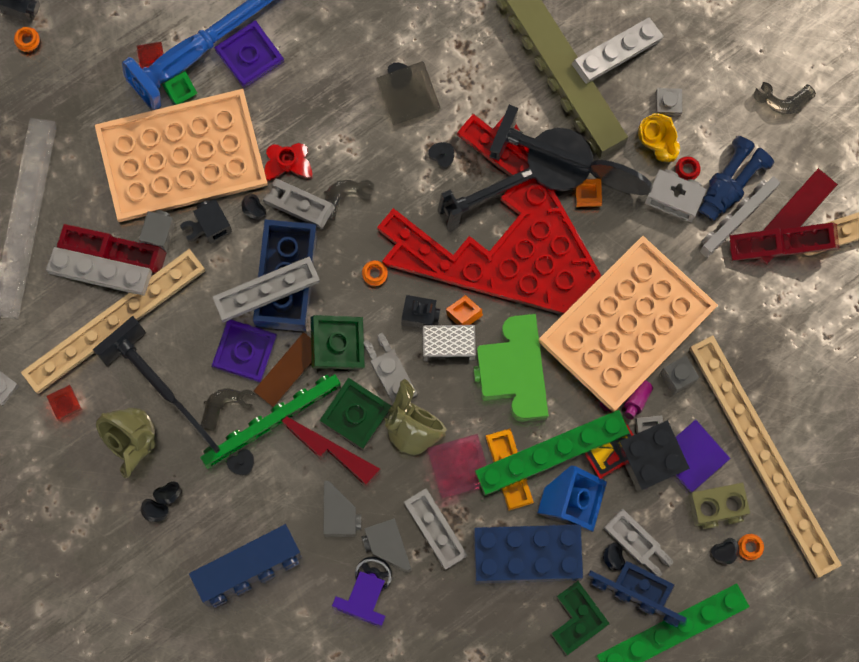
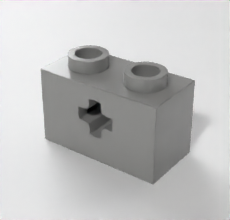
[645,169,706,223]

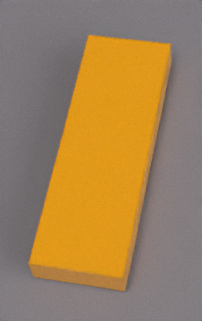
[485,428,534,512]

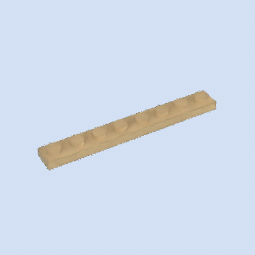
[21,249,206,394]

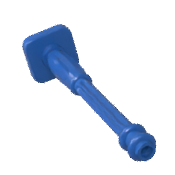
[122,0,274,111]

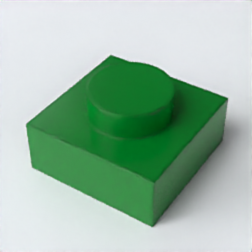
[162,71,197,105]

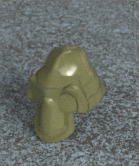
[385,379,447,455]
[96,408,155,478]

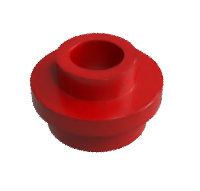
[675,156,701,181]

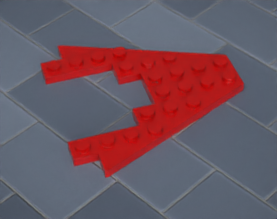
[377,114,602,315]

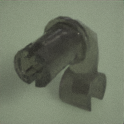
[754,82,816,114]
[323,179,374,221]
[201,388,255,431]

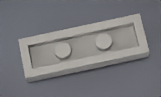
[404,489,468,570]

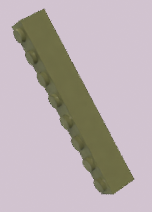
[496,0,628,159]

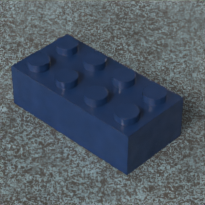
[253,219,317,332]
[188,524,302,608]
[473,525,583,584]

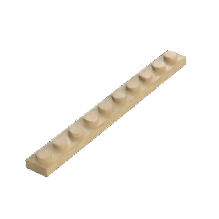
[689,336,842,578]

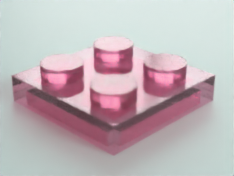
[427,434,487,499]

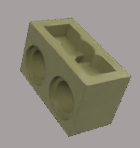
[688,483,750,529]

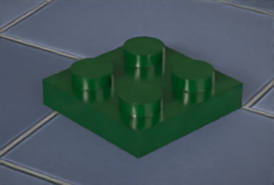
[310,315,365,370]
[319,377,392,450]

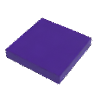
[214,20,284,89]
[211,319,278,383]
[675,420,731,493]

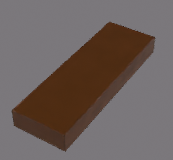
[253,332,312,408]

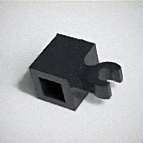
[0,0,40,23]
[180,199,232,244]
[401,295,441,329]

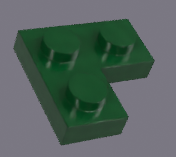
[551,581,610,656]

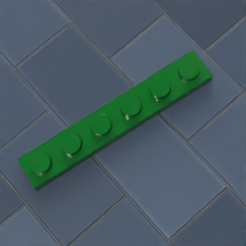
[200,374,341,469]
[475,410,630,496]
[596,583,750,662]

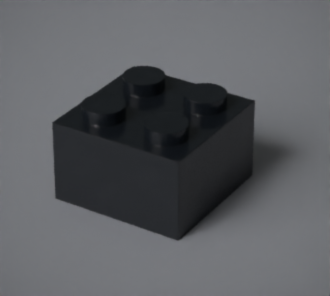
[615,420,690,491]

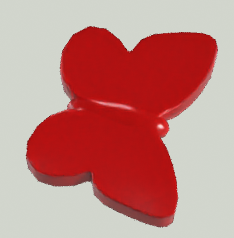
[264,143,313,181]

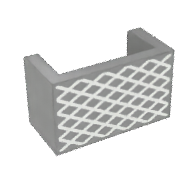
[422,325,476,361]

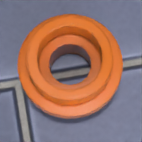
[14,27,40,52]
[362,260,388,286]
[738,534,764,561]

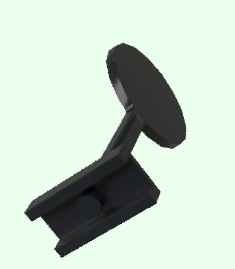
[490,104,653,195]
[437,127,593,231]
[92,316,220,454]

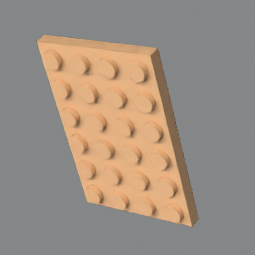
[95,89,268,222]
[539,236,718,412]

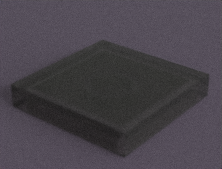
[376,61,441,126]

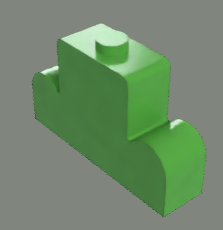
[473,314,549,422]

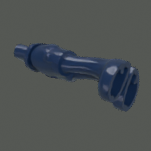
[698,136,775,221]

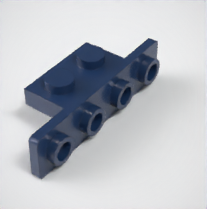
[588,561,687,627]

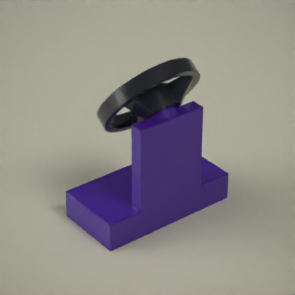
[332,557,392,628]

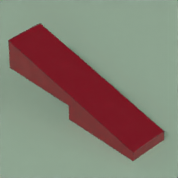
[759,168,838,265]
[729,222,840,261]
[56,224,167,275]
[282,416,381,488]

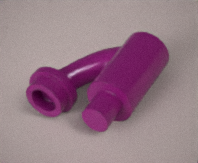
[600,380,653,420]

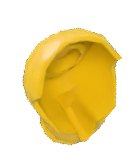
[638,113,680,162]

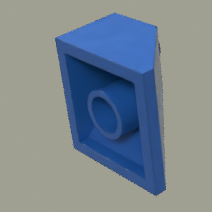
[537,465,607,532]

